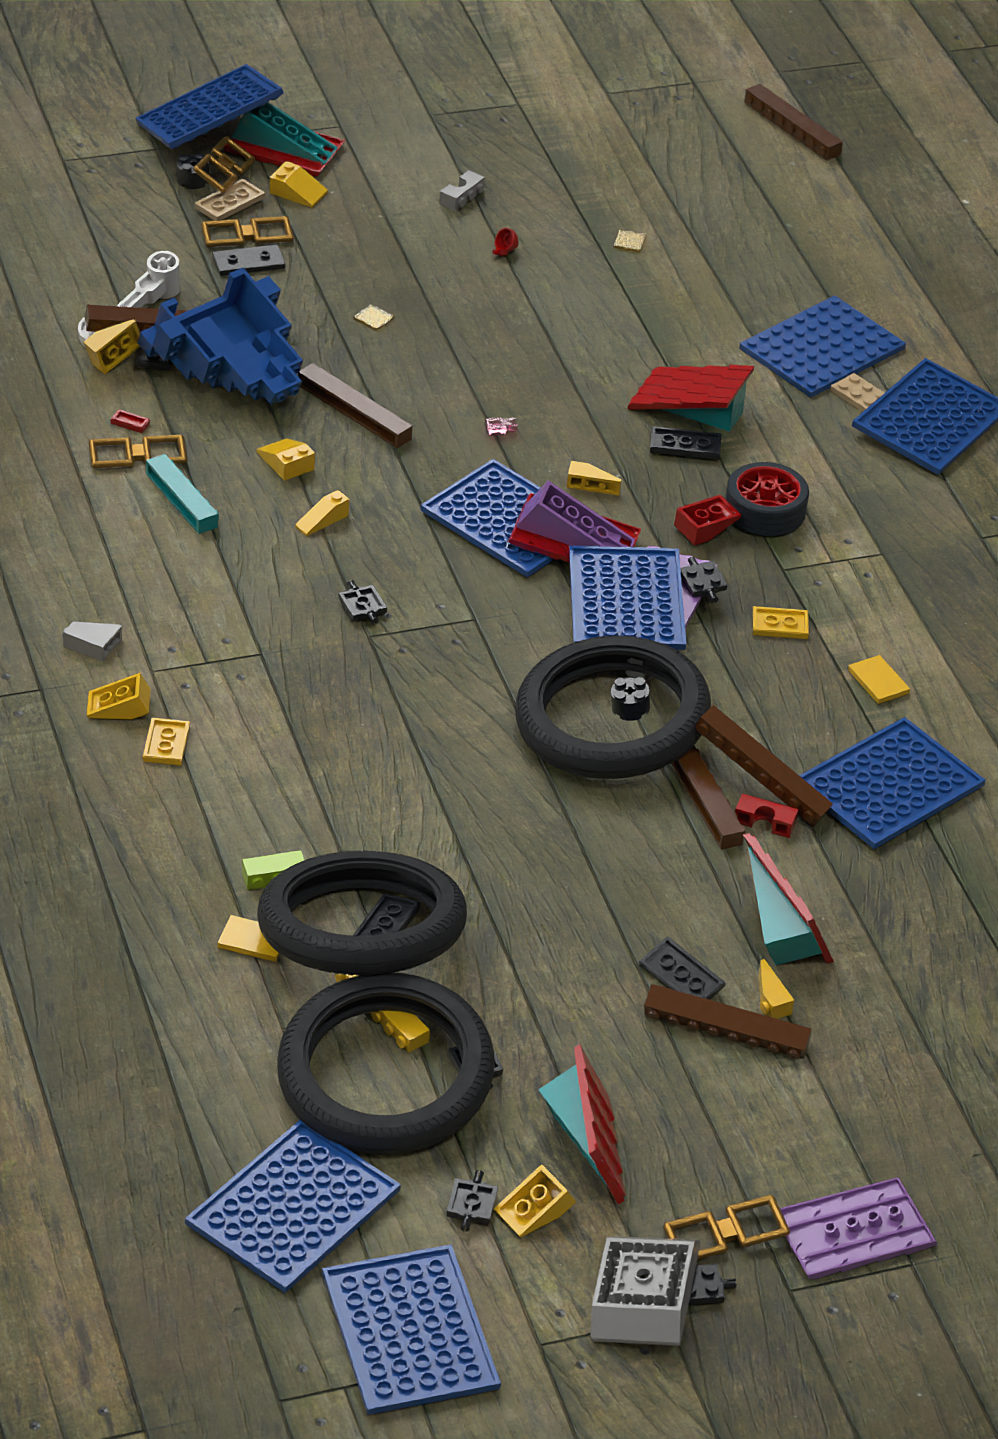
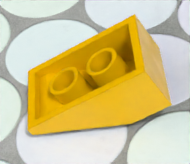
[269,162,328,208]
[83,320,140,374]
[256,438,315,481]
[87,673,151,719]
[494,1165,576,1237]

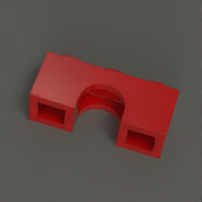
[735,793,798,838]

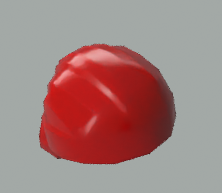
[492,228,519,256]

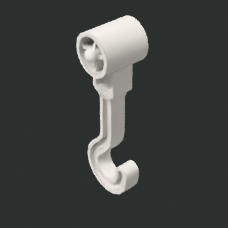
[78,251,181,347]

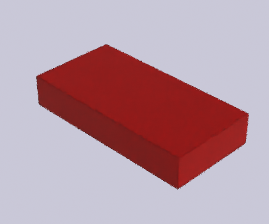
[111,409,150,433]

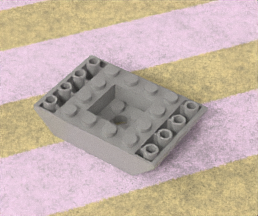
[591,1236,701,1346]

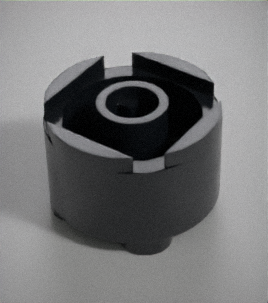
[177,153,210,189]
[611,677,650,721]

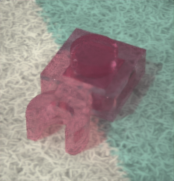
[485,417,517,435]

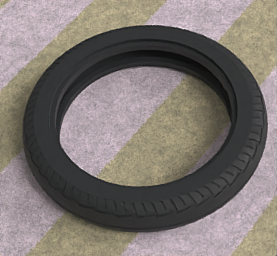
[515,635,711,779]
[257,850,467,975]
[277,972,495,1155]

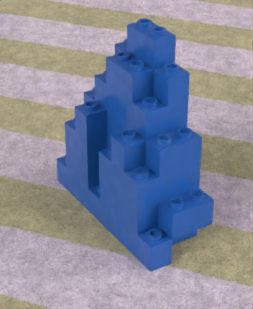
[137,268,303,405]

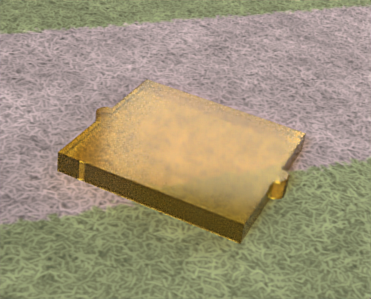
[613,229,645,253]
[354,305,394,331]

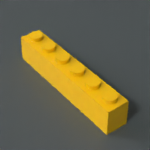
[335,974,430,1053]

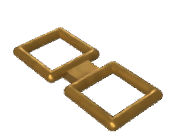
[193,136,255,193]
[201,216,294,247]
[88,434,188,468]
[663,1195,790,1260]

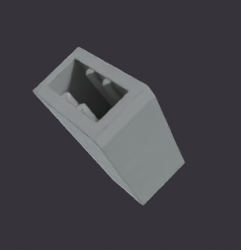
[62,621,122,662]

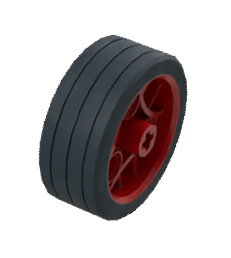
[725,462,809,536]

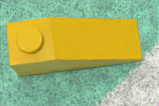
[567,461,621,495]
[295,490,349,536]
[758,959,794,1019]

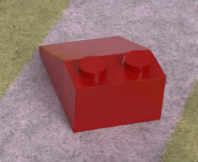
[674,494,741,545]

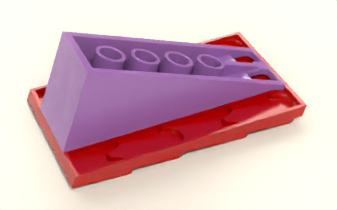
[508,480,641,563]

